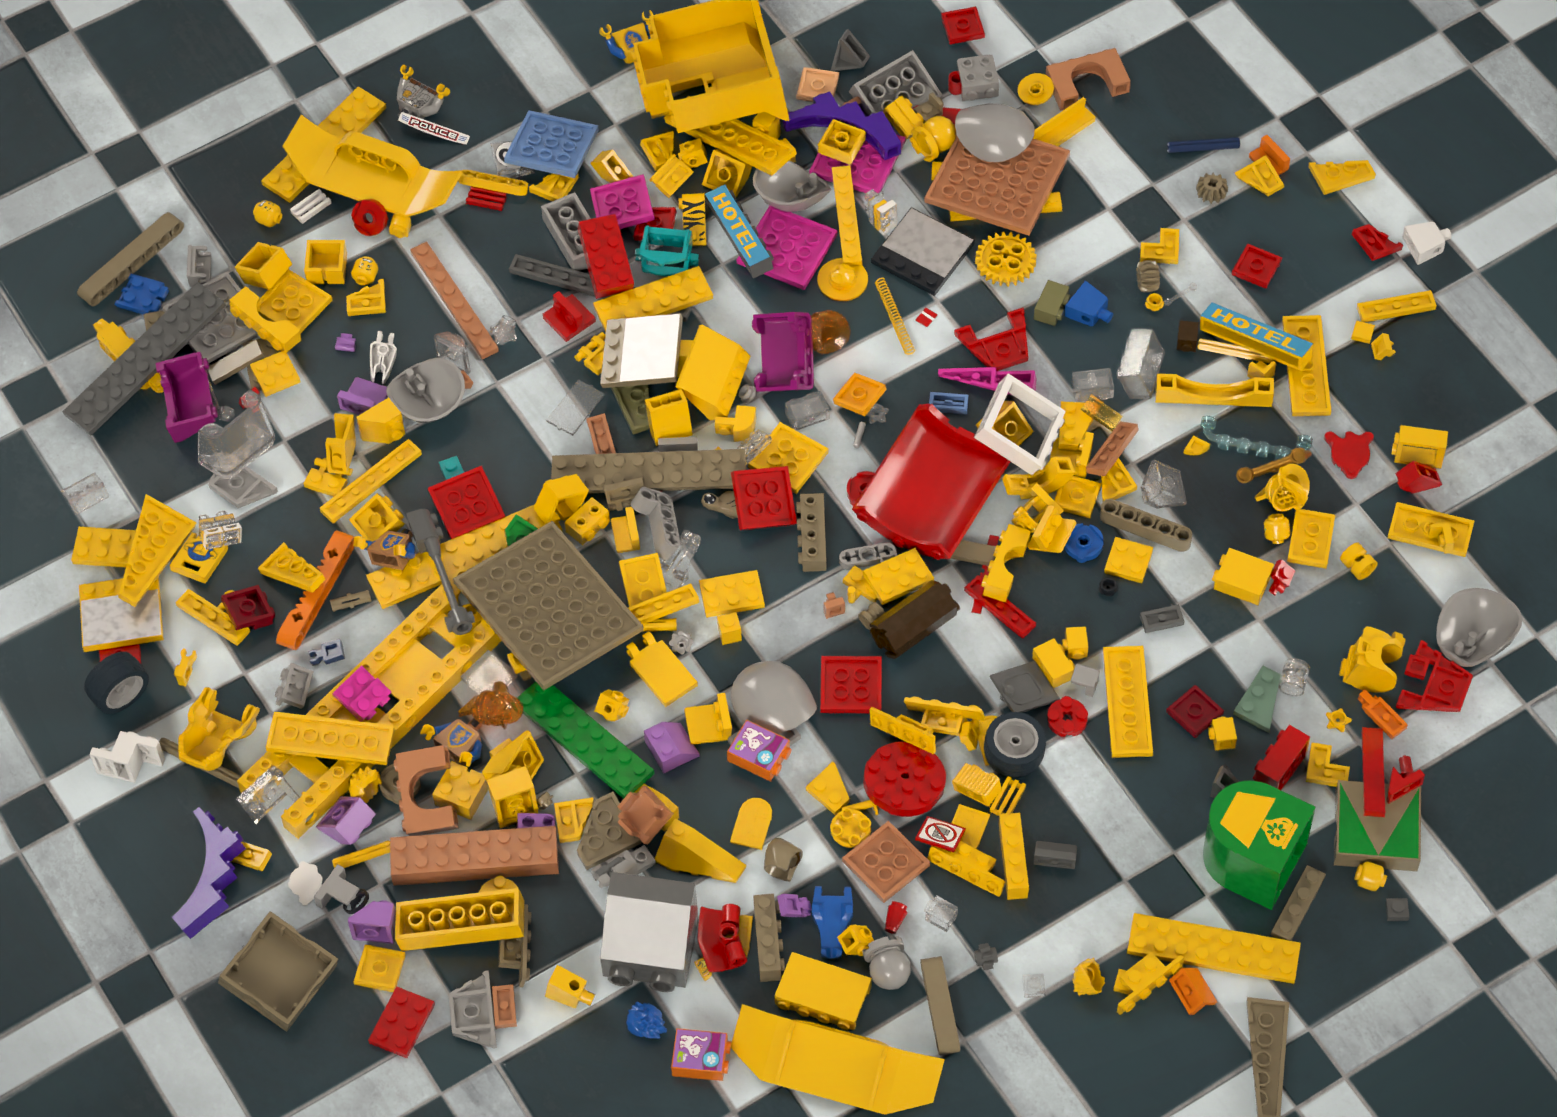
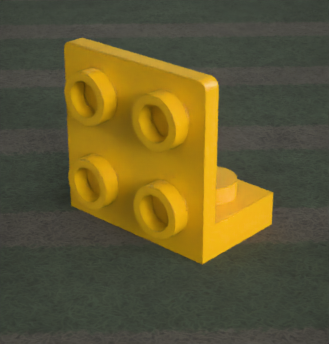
[1049,432,1094,478]
[684,693,732,745]

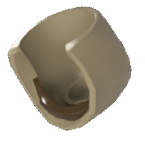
[764,838,803,882]

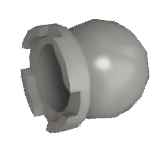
[862,936,911,990]

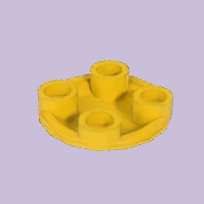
[830,808,871,848]

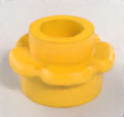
[1145,293,1164,311]

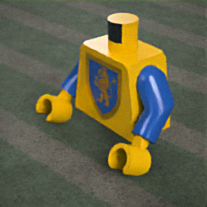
[599,10,653,64]

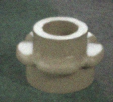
[536,791,553,810]

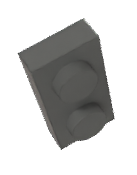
[1140,604,1184,633]

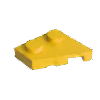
[1235,155,1284,196]
[346,279,386,316]
[806,761,850,815]

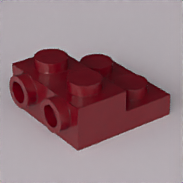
[221,585,275,630]

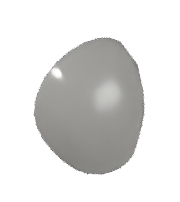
[955,103,1035,162]
[753,161,832,212]
[386,358,465,423]
[1436,588,1523,667]
[731,661,817,734]

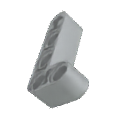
[631,487,680,560]

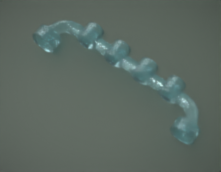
[1200,416,1313,460]

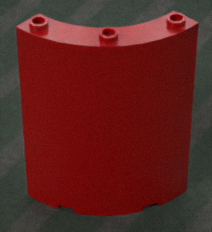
[852,403,1011,560]

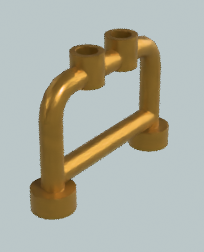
[1236,448,1312,483]

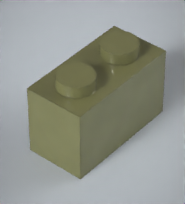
[1034,280,1071,326]

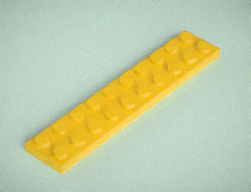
[366,504,563,609]

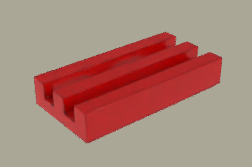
[466,186,507,211]

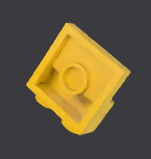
[349,493,405,541]

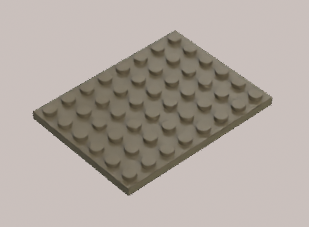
[453,521,644,690]

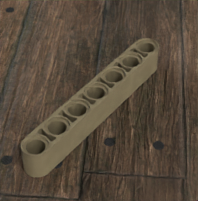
[77,212,184,306]

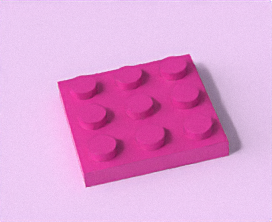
[590,174,655,229]

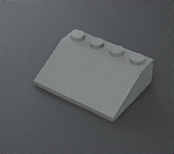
[849,50,943,126]

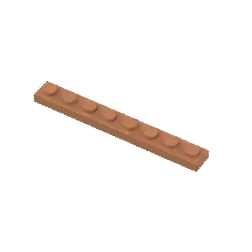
[410,241,499,360]

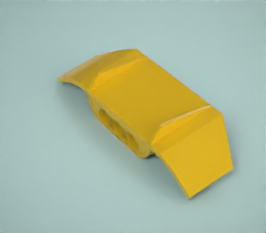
[282,115,462,217]
[731,1004,945,1115]

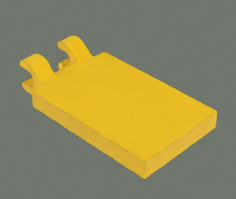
[626,631,698,707]

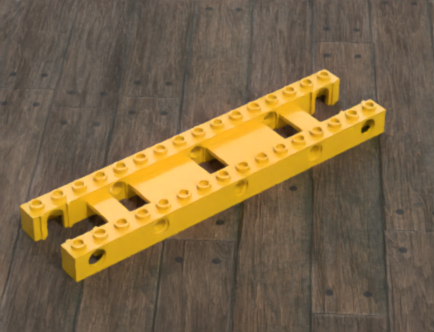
[237,565,502,839]

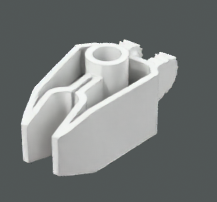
[370,331,397,384]

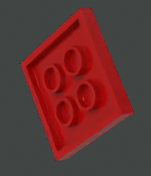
[428,465,506,539]
[731,466,797,530]
[821,656,882,713]

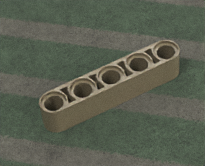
[1100,499,1192,552]
[920,956,960,1055]

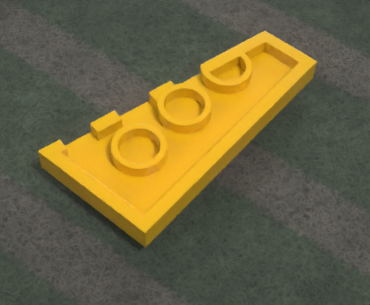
[258,542,326,593]

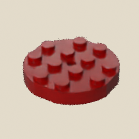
[863,742,946,817]

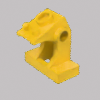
[1011,483,1064,533]

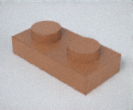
[492,984,517,1029]

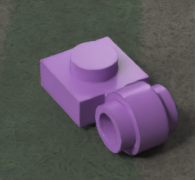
[777,894,812,917]

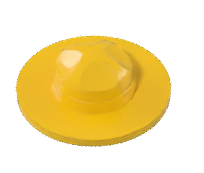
[817,258,868,301]

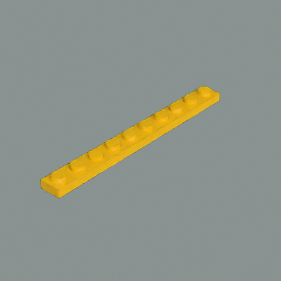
[507,583,699,674]

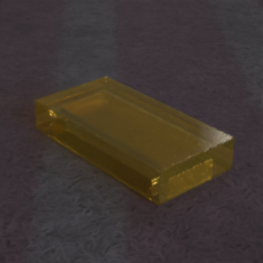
[1081,394,1123,432]

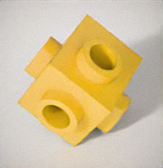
[678,138,708,169]
[594,689,630,721]
[837,924,874,956]

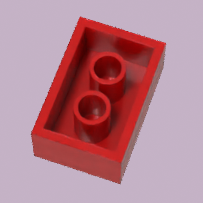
[1253,724,1310,791]

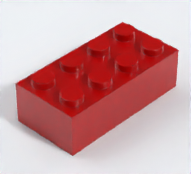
[577,214,634,299]

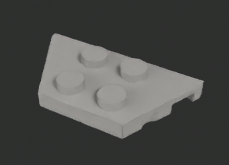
[208,449,278,508]
[448,970,497,1048]

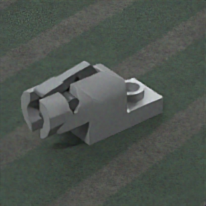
[591,845,656,888]

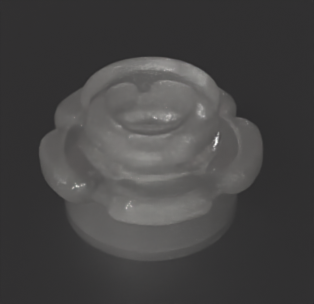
[217,406,235,422]

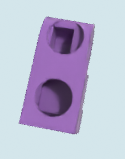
[517,813,555,828]

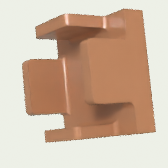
[618,786,674,845]

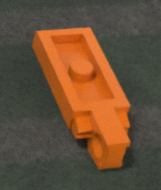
[1358,689,1408,739]

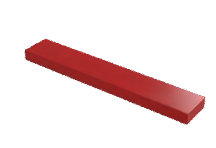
[1361,727,1385,817]

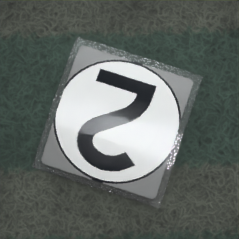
[490,141,535,177]

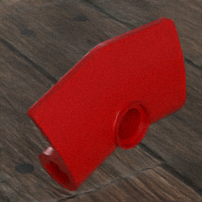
[697,904,747,973]

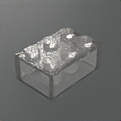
[1117,329,1165,399]

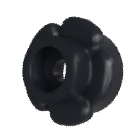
[1098,577,1118,597]

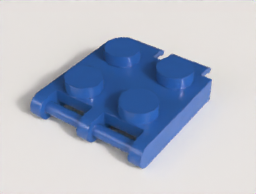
[115,274,169,314]

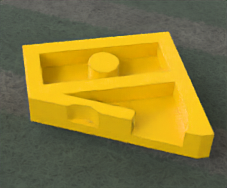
[640,131,674,171]
[529,173,579,201]
[1101,458,1137,502]
[554,797,594,843]

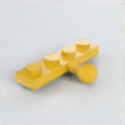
[176,589,250,646]

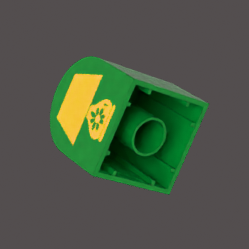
[1203,781,1316,910]

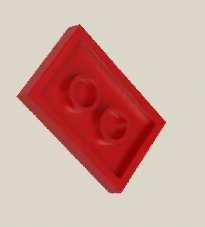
[368,986,435,1058]

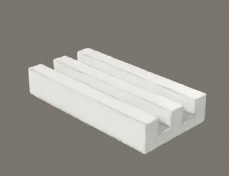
[290,189,331,224]

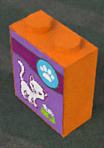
[727,720,792,782]
[671,1028,731,1081]

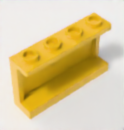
[774,952,872,1030]

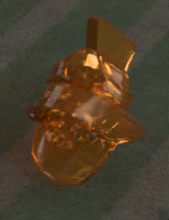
[810,310,851,354]
[458,681,523,730]

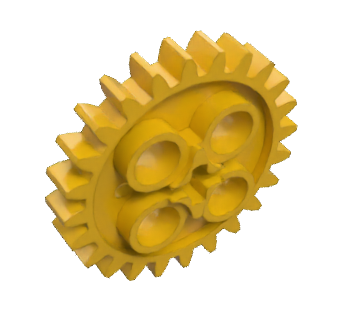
[975,232,1037,287]

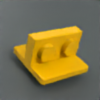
[1027,505,1077,553]

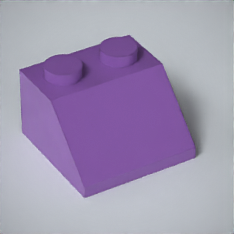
[644,722,700,773]
[316,796,376,845]
[348,900,396,944]

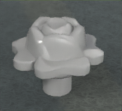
[669,630,694,654]

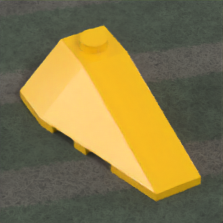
[655,819,747,883]

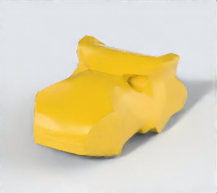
[178,687,260,771]

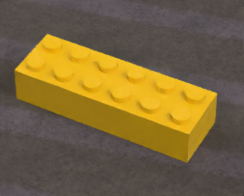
[395,888,524,951]

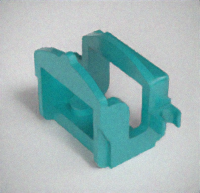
[635,226,699,276]

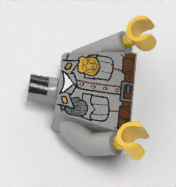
[397,65,450,119]

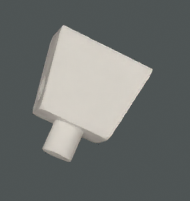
[1402,222,1451,265]

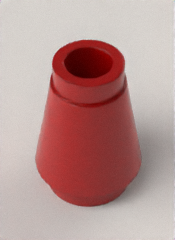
[884,901,908,934]

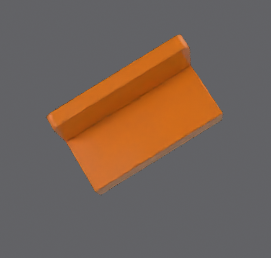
[1249,135,1290,176]
[1169,968,1217,1015]

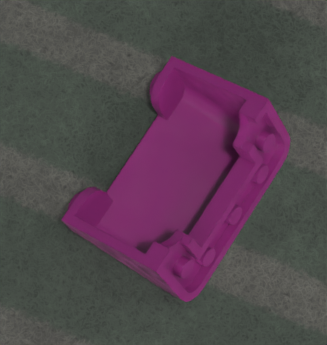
[752,312,814,392]
[155,352,218,443]

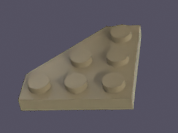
[577,792,642,870]

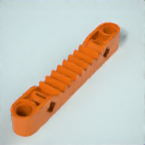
[276,530,355,650]

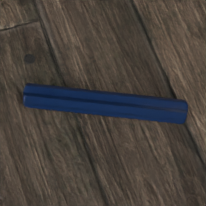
[1167,137,1240,153]

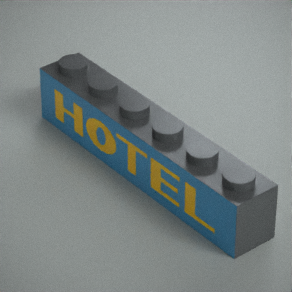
[705,184,774,278]

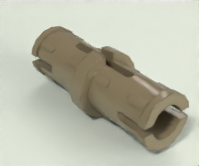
[330,590,371,612]

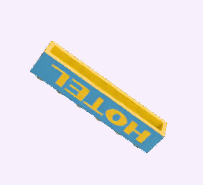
[1200,302,1313,371]

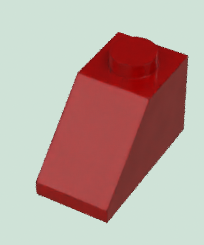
[1395,461,1443,493]

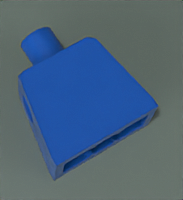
[1065,281,1113,326]

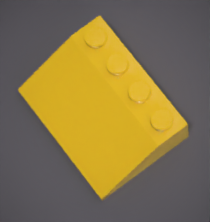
[675,325,751,421]

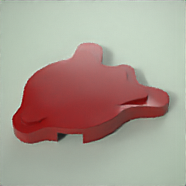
[1324,431,1374,479]

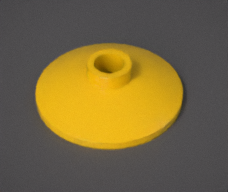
[1018,73,1054,105]

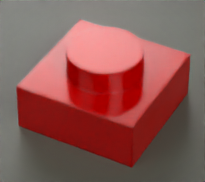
[1404,654,1430,680]

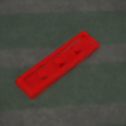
[964,575,1036,639]

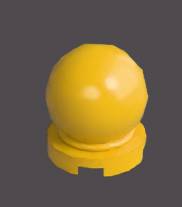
[910,116,957,162]

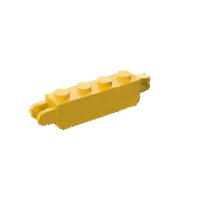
[93,319,164,393]

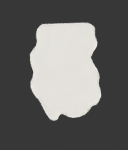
[288,861,323,905]

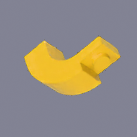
[1002,457,1075,500]

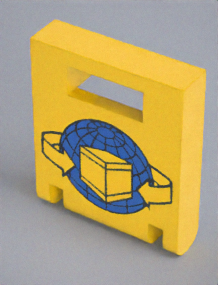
[170,532,228,584]

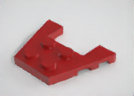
[954,307,1028,371]
[1396,640,1473,712]

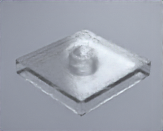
[461,650,518,703]

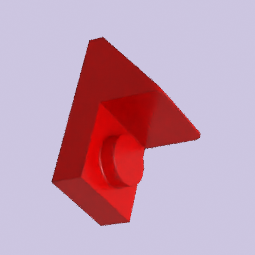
[1386,767,1425,804]

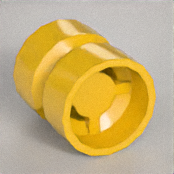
[1340,542,1378,580]

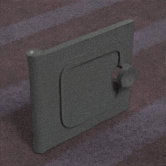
[990,660,1060,713]

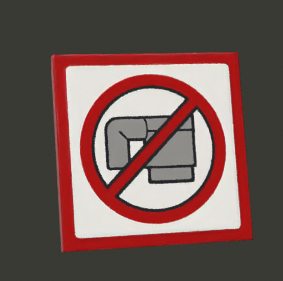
[915,816,966,852]

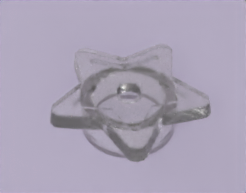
[867,403,889,424]

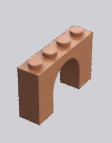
[1046,48,1130,111]
[394,745,459,836]

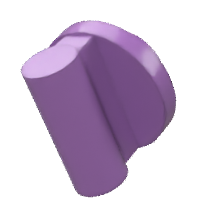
[335,333,356,352]

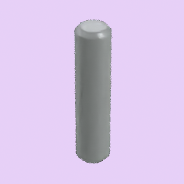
[853,422,866,448]

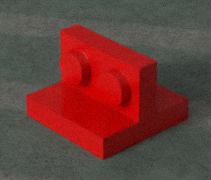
[542,291,596,342]

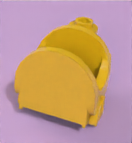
[1339,626,1406,693]

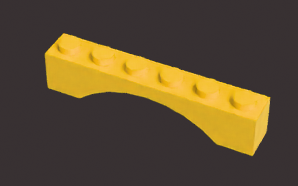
[1155,374,1274,407]

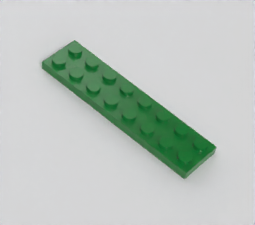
[513,682,655,798]

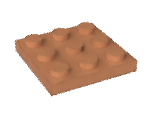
[842,821,930,903]

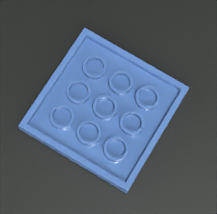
[504,111,598,178]

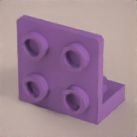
[337,377,388,415]

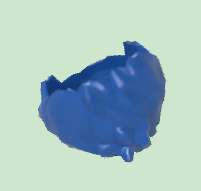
[626,1001,667,1039]

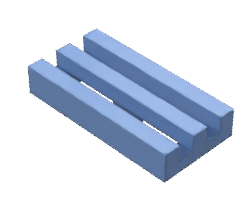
[929,392,969,414]

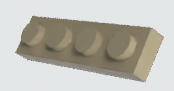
[1271,865,1326,941]

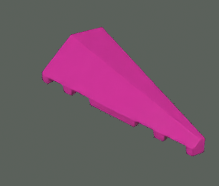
[938,367,1037,395]

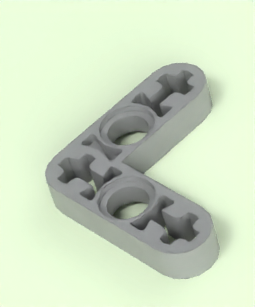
[839,542,897,570]

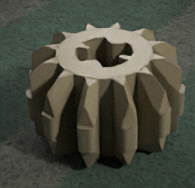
[1196,172,1228,204]
[1136,260,1160,292]

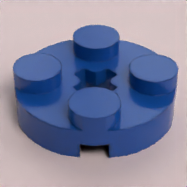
[1064,523,1103,563]

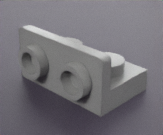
[275,663,313,709]

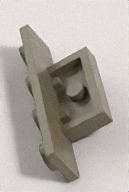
[498,904,531,988]

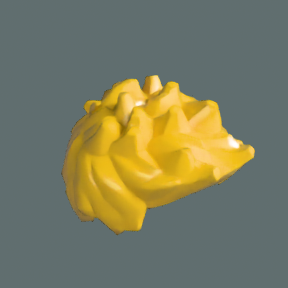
[349,766,382,803]
[1072,958,1105,996]

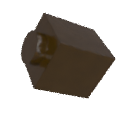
[1176,320,1199,352]

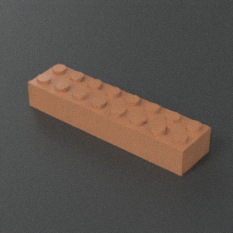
[390,826,559,886]

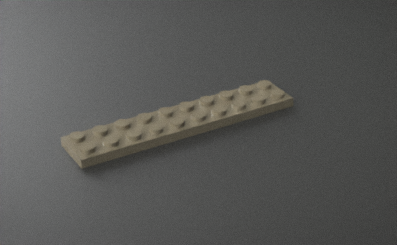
[551,449,746,493]

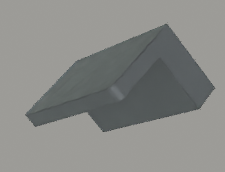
[1034,841,1077,869]

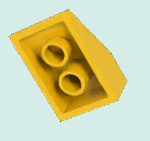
[482,730,544,782]
[487,766,538,829]

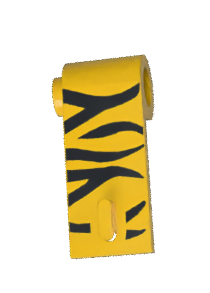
[678,193,706,246]

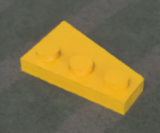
[1059,401,1100,450]

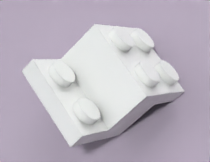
[90,731,165,783]

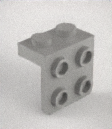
[957,55,999,101]

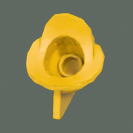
[1255,464,1310,512]

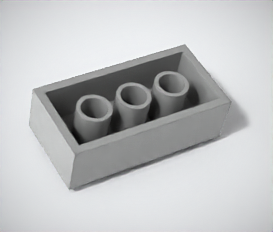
[541,192,591,272]

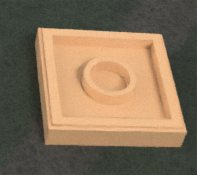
[796,67,839,102]

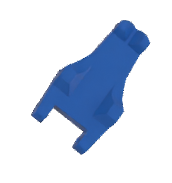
[812,886,853,959]

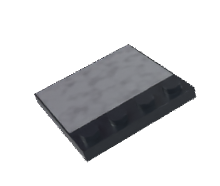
[871,207,975,296]

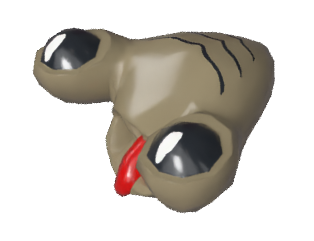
[701,490,738,519]

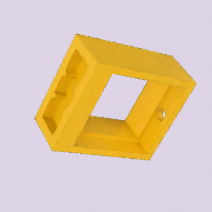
[1391,425,1448,469]

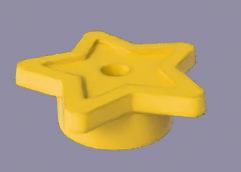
[1326,708,1352,732]

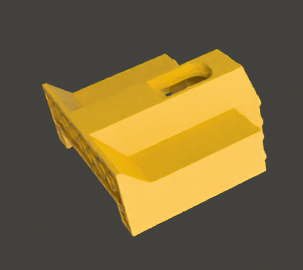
[631,0,790,133]

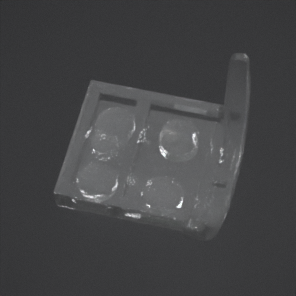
[236,765,300,824]

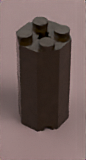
[870,580,960,659]

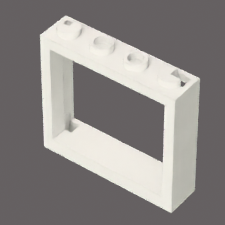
[974,373,1066,475]

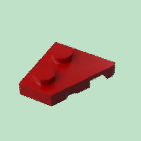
[1351,224,1403,261]

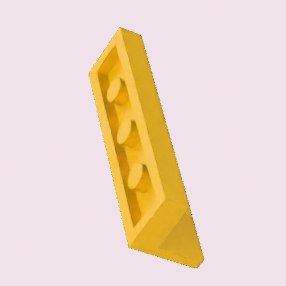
[1033,97,1096,146]

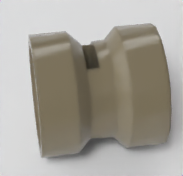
[858,602,885,630]

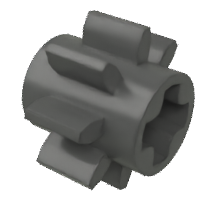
[974,943,998,970]

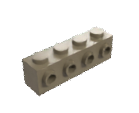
[796,493,826,572]
[753,894,785,982]

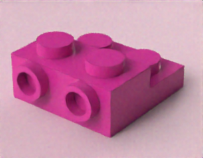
[332,665,391,722]

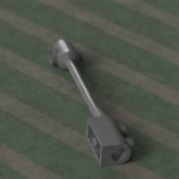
[406,509,475,635]

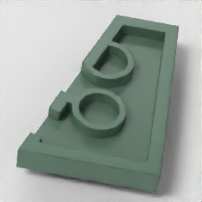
[1233,665,1281,733]

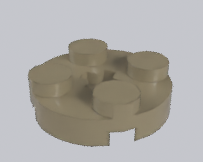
[379,764,421,804]

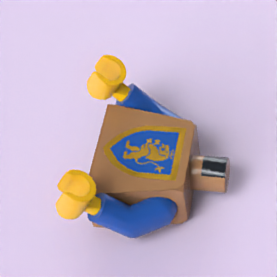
[353,529,415,570]
[420,718,482,767]

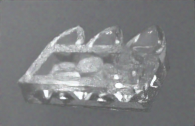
[737,429,773,465]

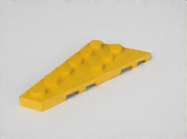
[118,494,196,607]

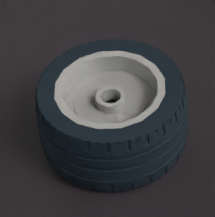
[84,652,149,714]
[984,712,1046,778]

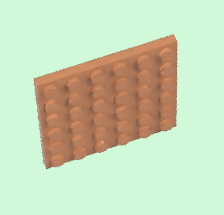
[924,136,1070,236]

